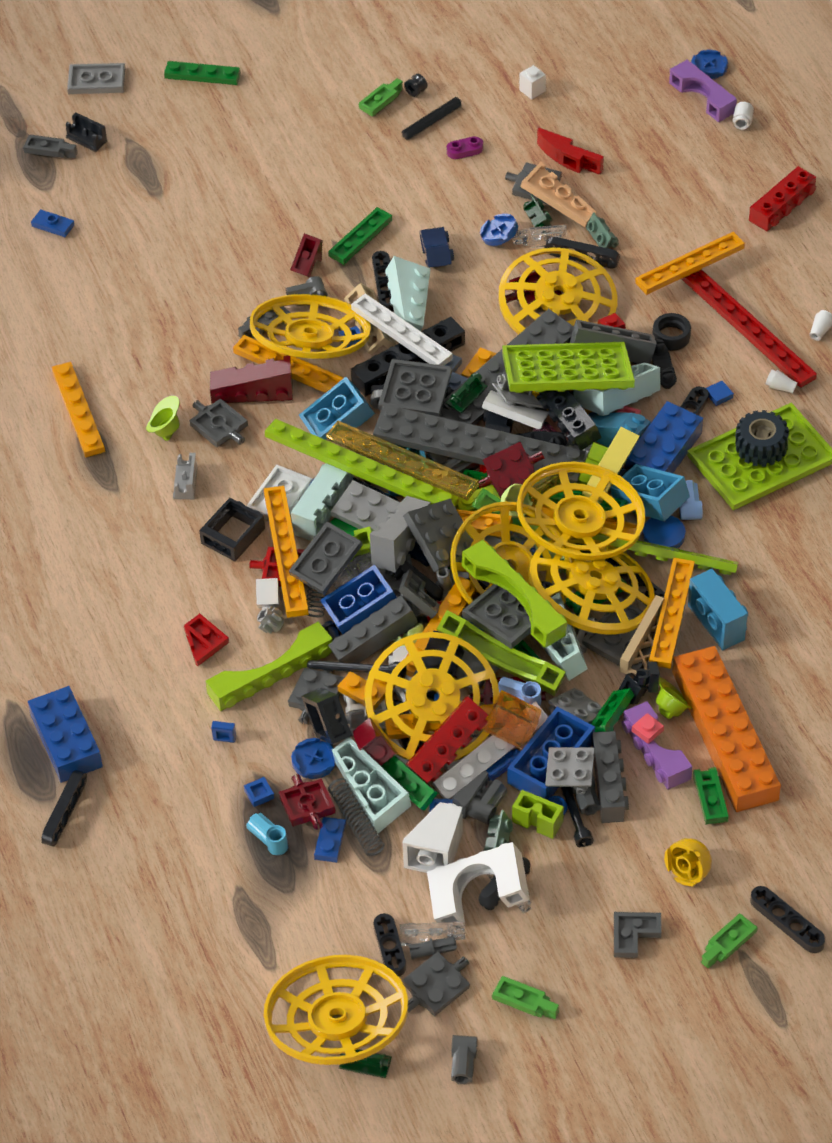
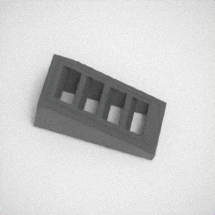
[453,771,488,819]

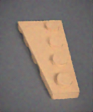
[520,162,596,227]

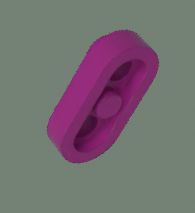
[446,136,483,159]

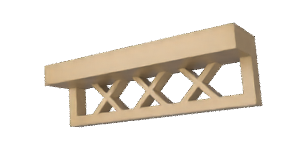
[344,283,397,355]
[619,595,664,676]

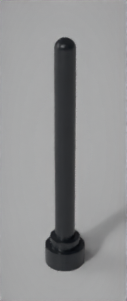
[307,660,407,679]
[561,787,594,848]

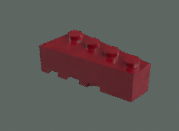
[210,355,293,404]

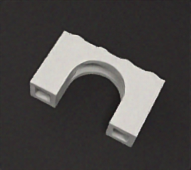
[427,842,530,930]

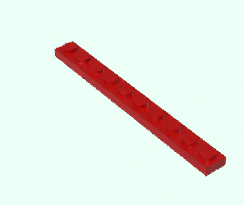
[681,269,817,388]

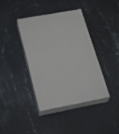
[67,63,125,94]

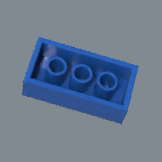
[625,401,703,473]
[27,686,103,783]
[507,706,595,800]

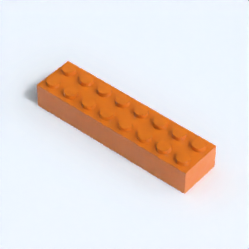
[672,646,781,812]

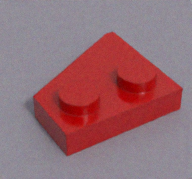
[183,613,229,666]

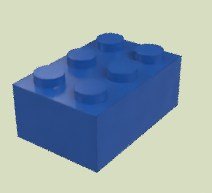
[320,565,397,635]

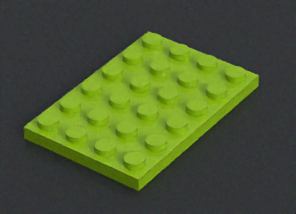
[502,342,635,393]
[687,402,832,511]

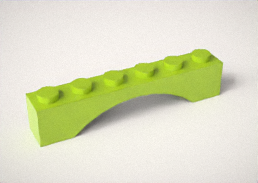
[462,540,567,648]
[436,610,565,696]
[205,621,333,711]

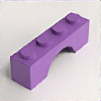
[669,60,737,123]
[622,701,692,790]

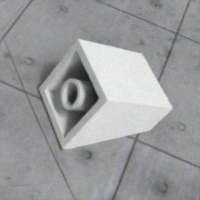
[403,802,463,873]

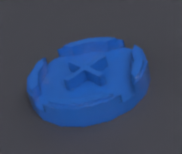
[691,49,728,79]
[480,213,519,246]
[643,515,686,548]
[291,738,336,779]

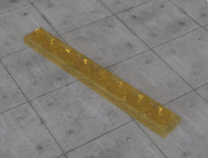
[326,420,479,500]

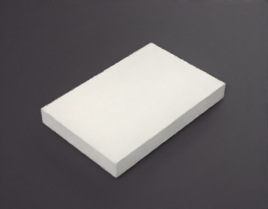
[482,390,548,429]
[247,464,313,521]

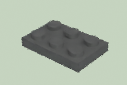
[289,522,362,595]

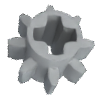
[257,606,284,634]

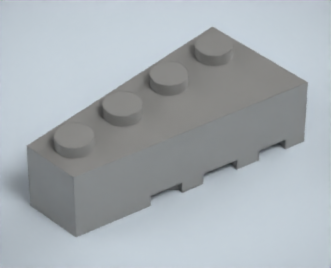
[370,496,430,572]

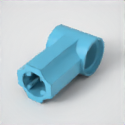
[246,813,288,855]

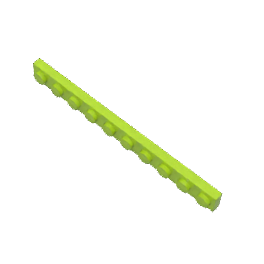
[264,419,459,507]
[529,517,739,575]

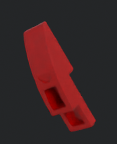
[537,128,604,175]

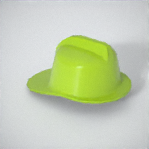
[146,396,180,441]
[656,677,692,719]

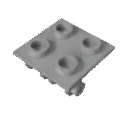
[492,374,543,409]
[548,688,602,723]
[545,748,595,794]

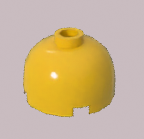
[664,838,712,886]

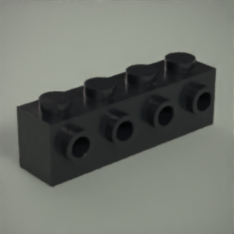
[538,390,602,451]

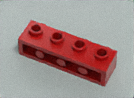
[749,166,816,231]
[406,696,488,783]

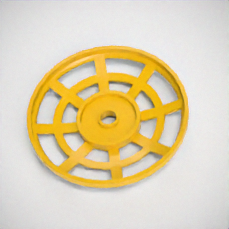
[498,248,618,335]
[250,294,371,359]
[517,462,645,560]
[450,501,575,605]
[528,537,655,635]
[364,632,500,764]
[263,955,408,1065]

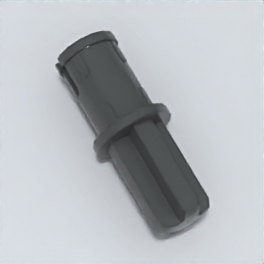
[409,937,457,959]

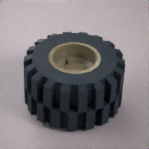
[735,410,789,467]

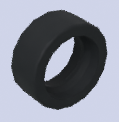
[652,313,691,351]

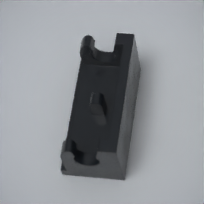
[66,112,107,152]

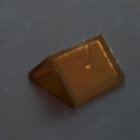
[482,690,542,750]

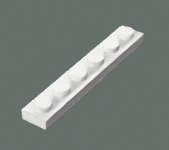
[351,293,453,366]
[432,701,548,799]

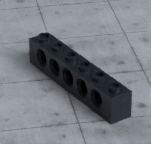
[351,317,465,397]

